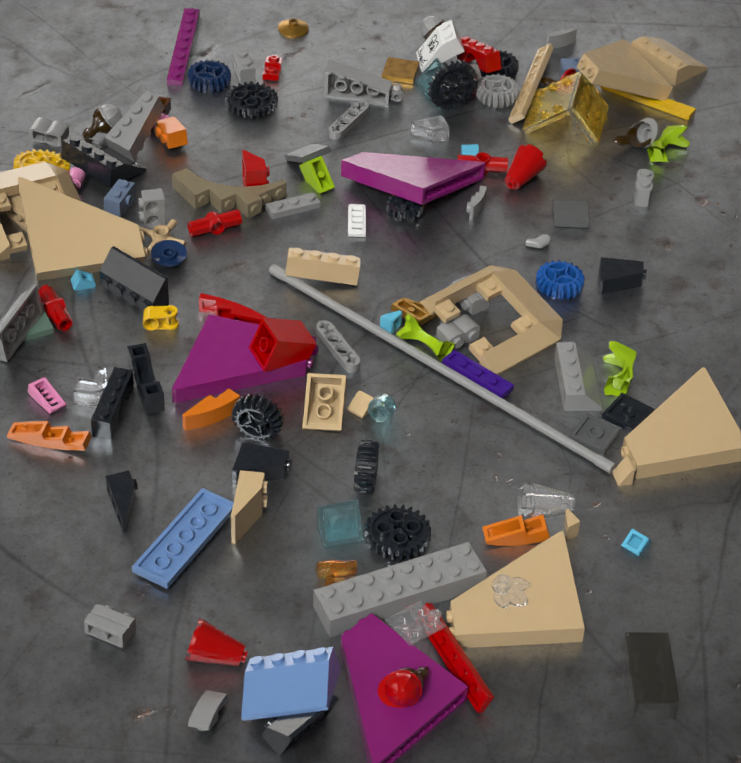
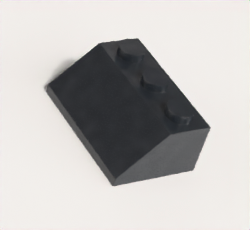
[262,695,339,756]

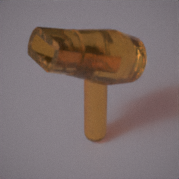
[315,560,357,586]

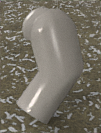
[526,234,551,249]

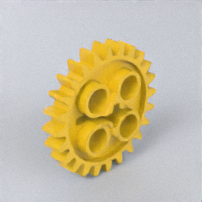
[13,149,70,173]

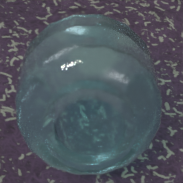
[368,393,396,422]

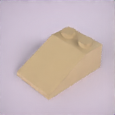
[302,373,348,431]
[231,470,268,544]

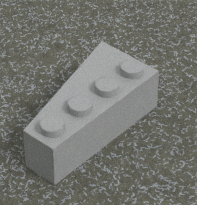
[324,60,392,106]
[104,90,164,162]

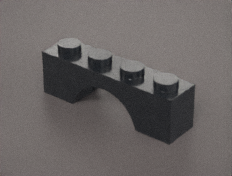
[127,343,165,414]
[91,367,134,440]

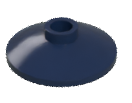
[151,240,187,267]

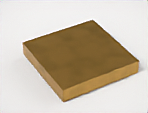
[382,57,419,84]

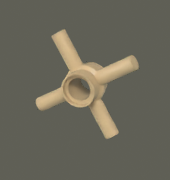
[139,219,186,255]

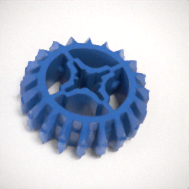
[536,260,585,301]

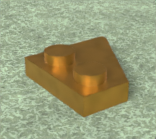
[391,298,438,326]

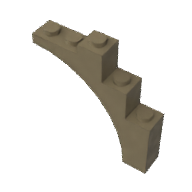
[172,168,287,218]

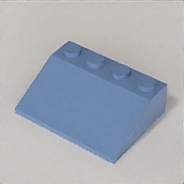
[241,647,341,721]

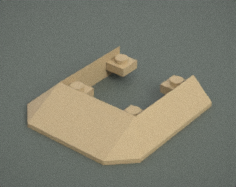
[0,162,81,261]
[421,265,563,375]

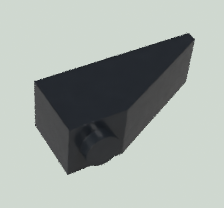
[105,470,138,533]

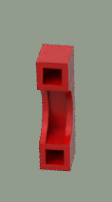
[457,36,501,73]

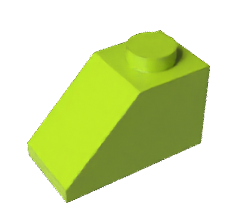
[299,156,335,194]

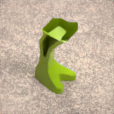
[647,125,690,162]
[396,314,455,361]
[603,341,637,396]

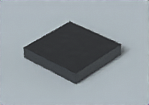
[601,393,655,433]

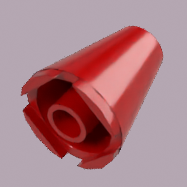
[505,144,547,190]
[185,618,248,666]

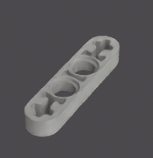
[328,100,370,140]
[316,320,360,373]

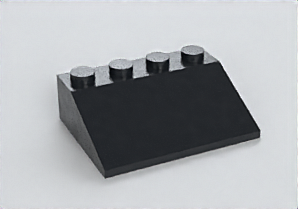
[61,136,146,187]

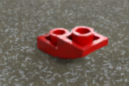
[262,55,283,81]

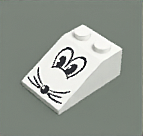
[416,20,465,73]

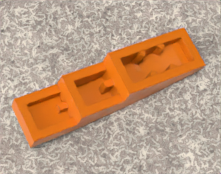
[7,421,92,451]

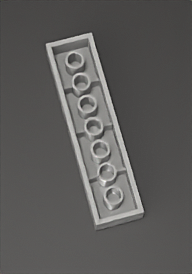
[313,542,487,637]

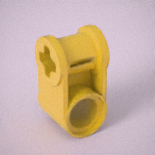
[143,305,179,331]

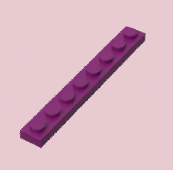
[167,8,200,86]

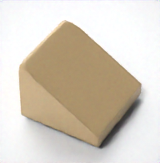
[347,390,374,419]
[613,456,635,486]
[563,509,580,540]

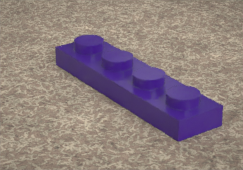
[442,350,514,399]

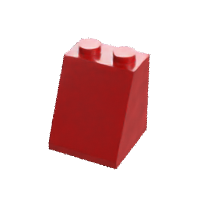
[248,318,316,372]

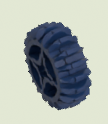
[188,59,231,94]

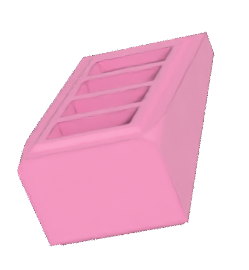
[27,377,67,414]

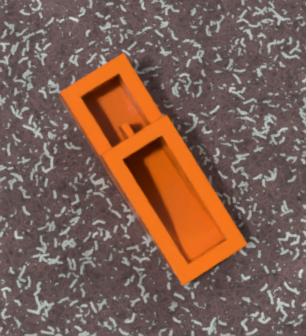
[182,389,240,430]
[482,514,550,546]

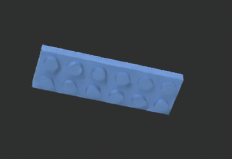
[132,488,234,589]

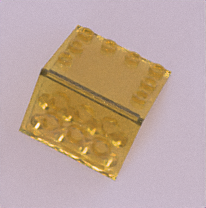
[522,71,609,146]

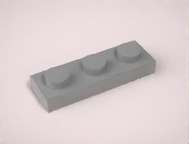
[266,192,320,219]

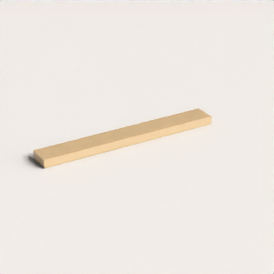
[508,43,554,124]

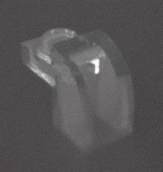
[73,367,109,407]

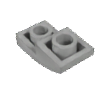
[546,26,577,49]
[466,186,487,220]
[188,690,227,731]

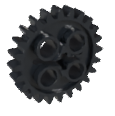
[427,60,478,110]
[225,81,278,119]
[364,504,431,561]

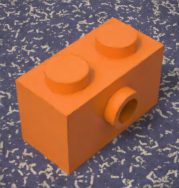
[154,116,188,149]

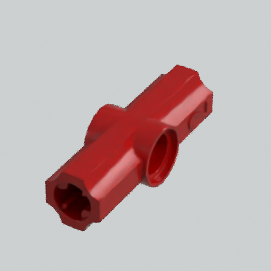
[457,152,508,175]
[187,209,242,237]
[38,284,73,332]

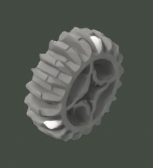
[475,74,519,108]

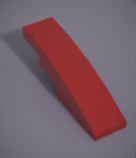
[199,293,268,325]

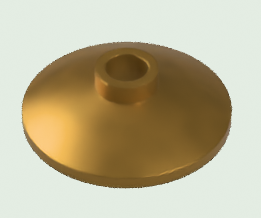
[278,18,309,38]

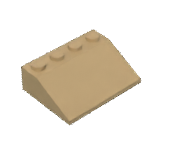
[631,36,708,86]

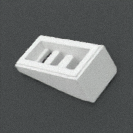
[348,204,366,237]

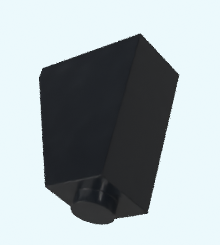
[598,257,647,294]
[232,442,292,485]

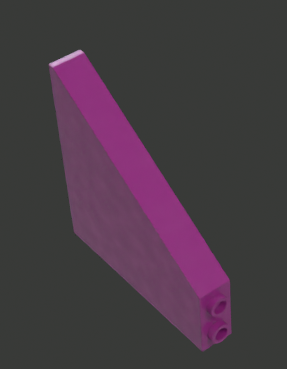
[341,152,485,205]
[172,314,319,403]
[340,613,468,763]

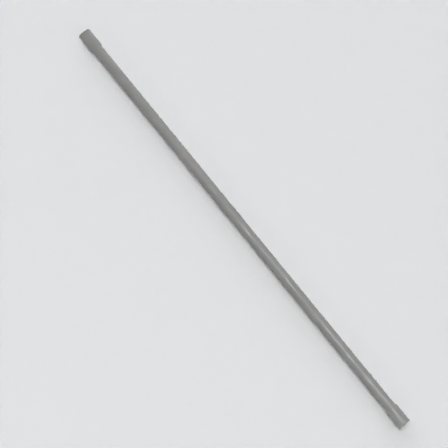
[269,264,616,474]

